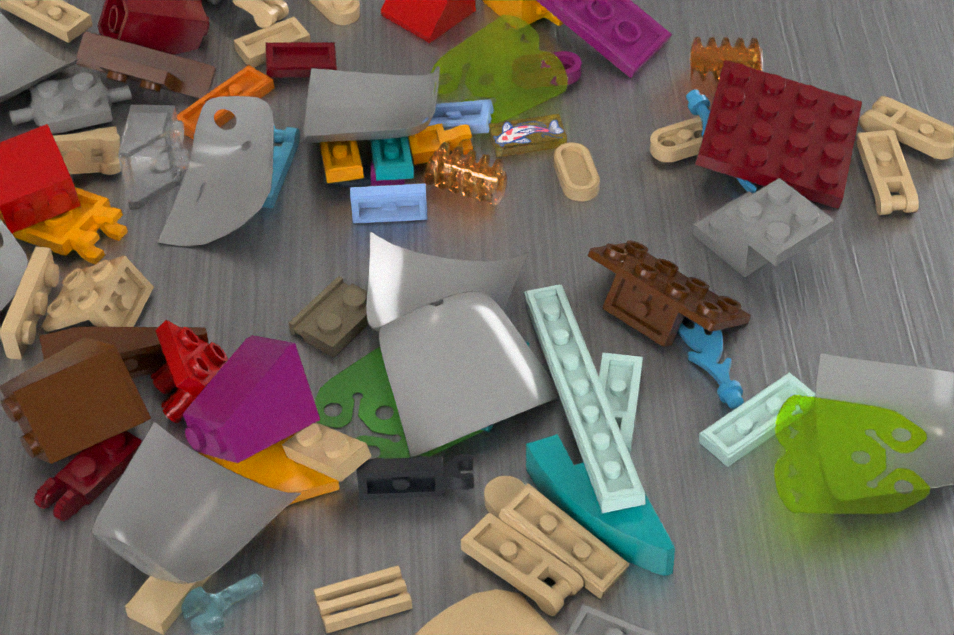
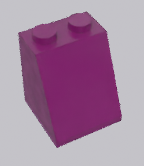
[183,335,320,463]

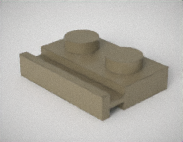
[288,276,369,358]

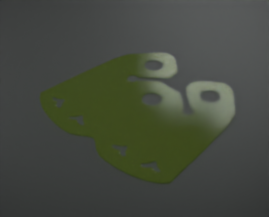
[431,14,568,127]
[774,395,930,514]

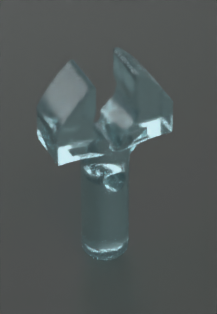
[181,573,263,633]

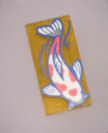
[489,114,567,157]

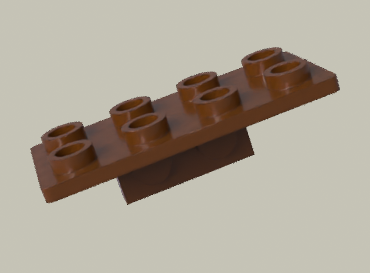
[587,240,751,347]

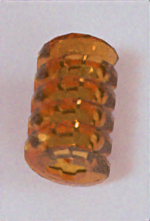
[689,37,763,82]
[424,142,508,206]

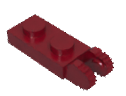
[33,431,143,522]

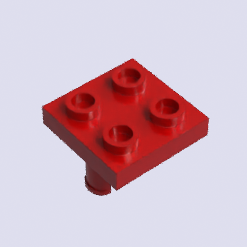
[151,320,228,423]

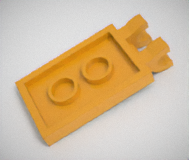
[0,187,128,265]

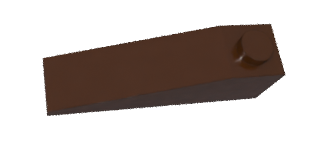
[39,327,209,378]

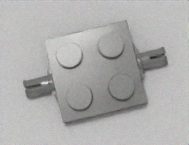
[10,71,132,134]

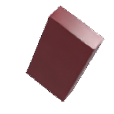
[265,42,337,78]

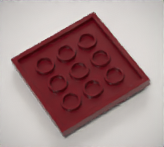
[695,60,862,209]

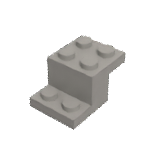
[693,178,834,277]

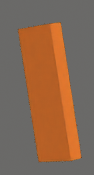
[172,65,275,139]

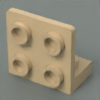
[41,255,154,332]

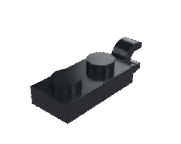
[357,454,474,500]

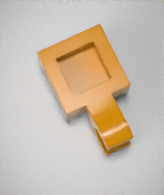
[407,123,474,165]

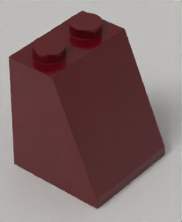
[97,0,210,55]

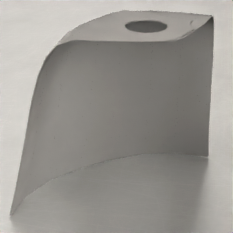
[0,12,78,103]
[303,66,440,143]
[158,96,274,247]
[366,232,530,333]
[379,291,559,458]
[815,353,954,501]
[91,422,301,584]

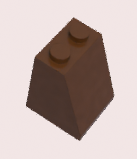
[0,337,151,464]

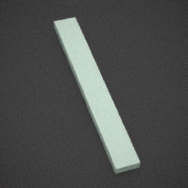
[524,284,645,513]

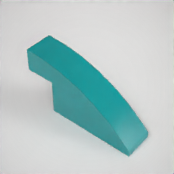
[526,434,675,576]

